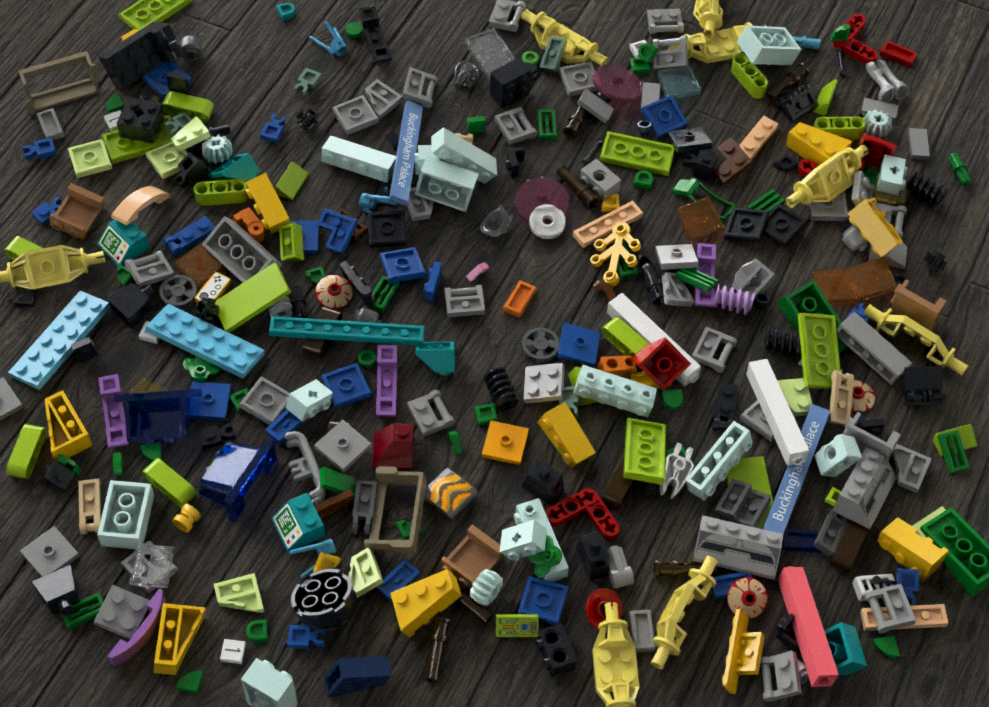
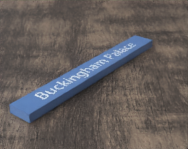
[389,100,423,206]
[763,404,830,534]

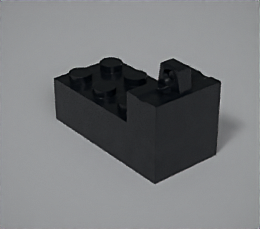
[98,21,185,89]

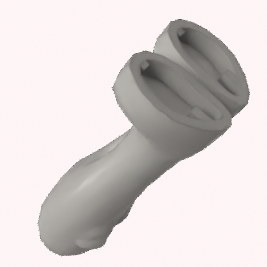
[866,60,909,103]

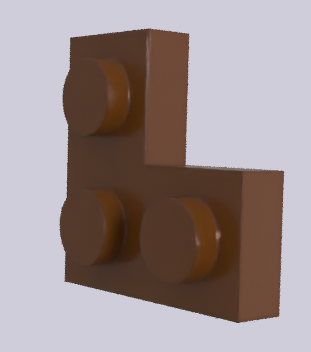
[713,137,753,185]

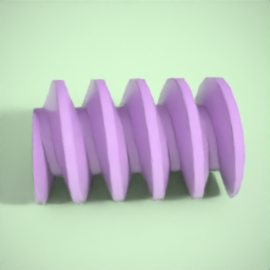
[714,284,755,315]

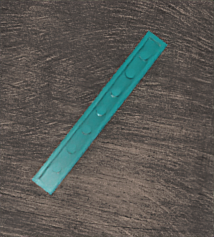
[269,316,424,346]

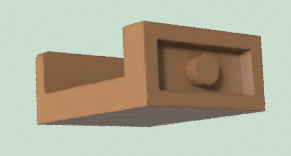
[50,183,104,240]
[889,280,947,331]
[441,524,504,589]

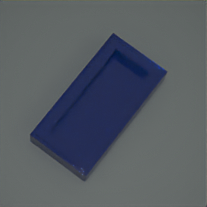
[782,529,823,553]

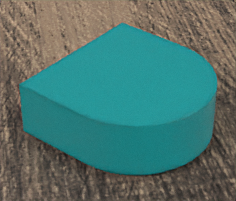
[276,3,296,21]

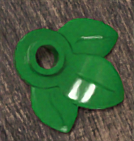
[183,356,221,382]
[528,535,562,576]

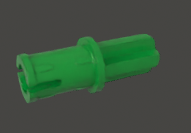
[948,153,971,186]

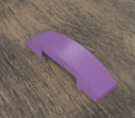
[695,243,716,307]
[376,345,397,417]
[98,374,129,448]
[108,589,166,667]

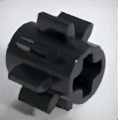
[296,108,318,130]
[923,250,948,272]
[195,297,219,321]

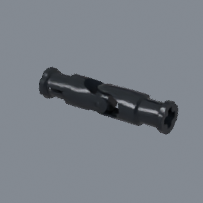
[627,237,665,305]

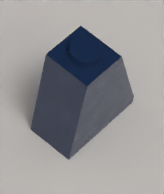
[324,656,391,697]

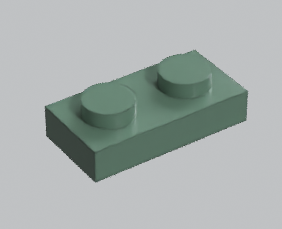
[540,36,567,72]

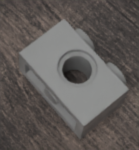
[580,159,621,201]

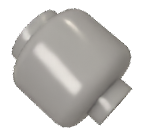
[842,225,869,252]

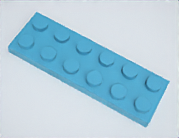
[8,291,111,390]
[146,304,264,379]

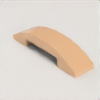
[111,186,170,225]

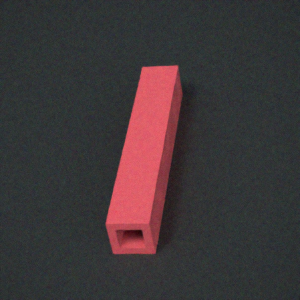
[777,566,839,687]

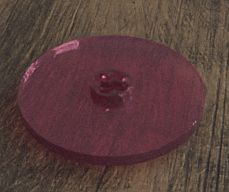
[592,65,643,101]
[515,177,569,225]

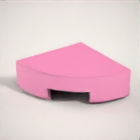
[466,262,489,281]

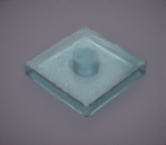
[657,65,701,99]

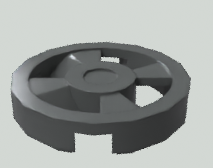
[159,275,198,309]
[522,327,560,363]

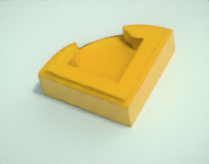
[601,194,620,212]
[313,552,341,572]

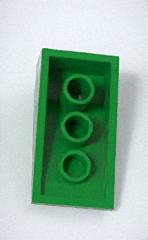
[777,280,848,353]
[920,507,989,597]

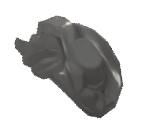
[454,61,480,90]
[480,204,513,237]

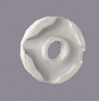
[529,204,565,239]

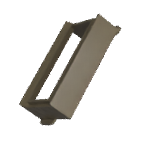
[18,51,100,114]
[364,466,427,554]

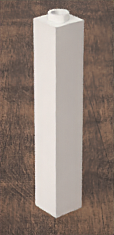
[607,293,701,387]
[746,359,809,466]

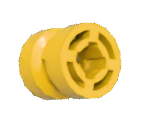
[172,504,201,533]

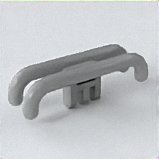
[285,431,326,505]

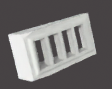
[852,574,895,601]

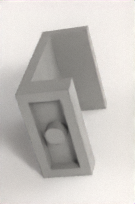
[843,412,901,461]

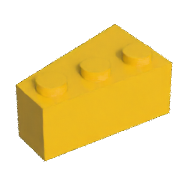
[785,122,852,165]
[246,173,291,234]
[847,198,903,257]
[45,390,92,463]
[537,402,596,468]
[877,517,949,583]
[390,569,462,638]
[154,603,206,675]

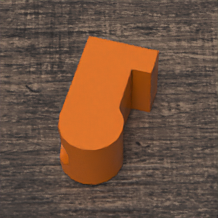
[233,207,265,243]
[597,356,637,378]

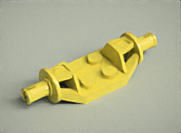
[693,0,723,38]
[521,9,608,67]
[669,22,766,63]
[785,145,869,208]
[0,245,106,290]
[864,304,968,376]
[650,556,718,669]
[592,602,639,707]

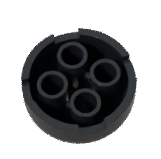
[291,569,357,630]

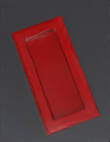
[879,41,918,68]

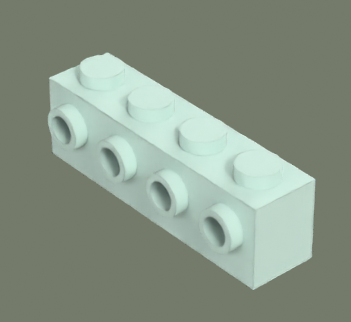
[431,127,497,184]
[321,136,396,183]
[574,365,657,417]
[685,421,753,501]
[514,498,569,582]

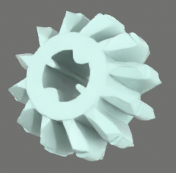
[863,109,892,138]
[202,135,233,164]
[470,569,503,606]

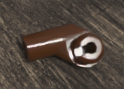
[592,280,617,302]

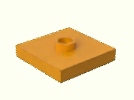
[482,421,529,465]

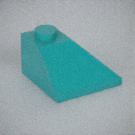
[208,153,260,181]
[416,342,455,375]

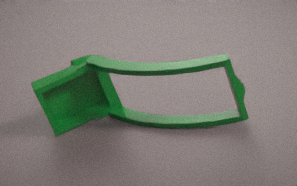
[672,178,736,221]

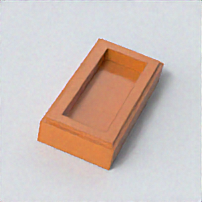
[503,280,536,318]

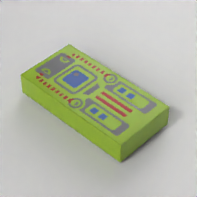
[496,614,539,637]

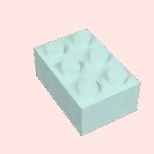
[737,25,801,65]
[415,156,478,212]
[97,480,154,549]
[241,658,298,707]

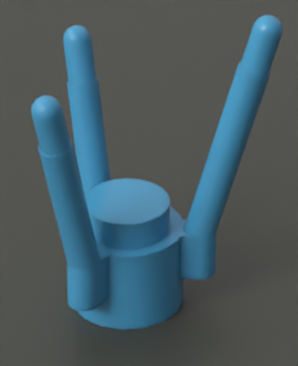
[309,22,348,56]
[359,193,397,213]
[289,538,336,579]

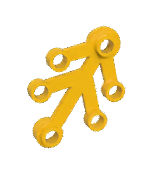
[590,223,641,287]

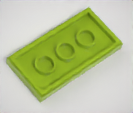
[119,0,193,30]
[102,115,177,164]
[599,131,675,176]
[215,262,291,333]
[798,313,842,389]
[623,418,666,485]
[727,456,773,529]

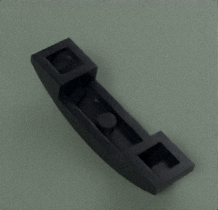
[359,5,392,63]

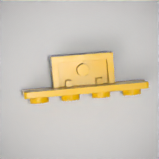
[722,609,765,694]

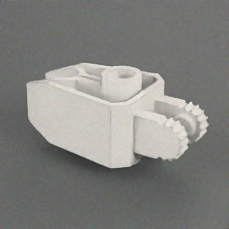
[660,443,694,499]

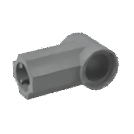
[607,546,634,589]

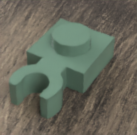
[294,68,321,97]
[163,112,192,136]
[559,385,580,418]

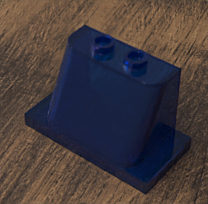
[114,389,202,444]
[198,437,278,522]

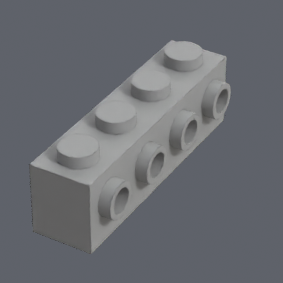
[837,312,912,385]

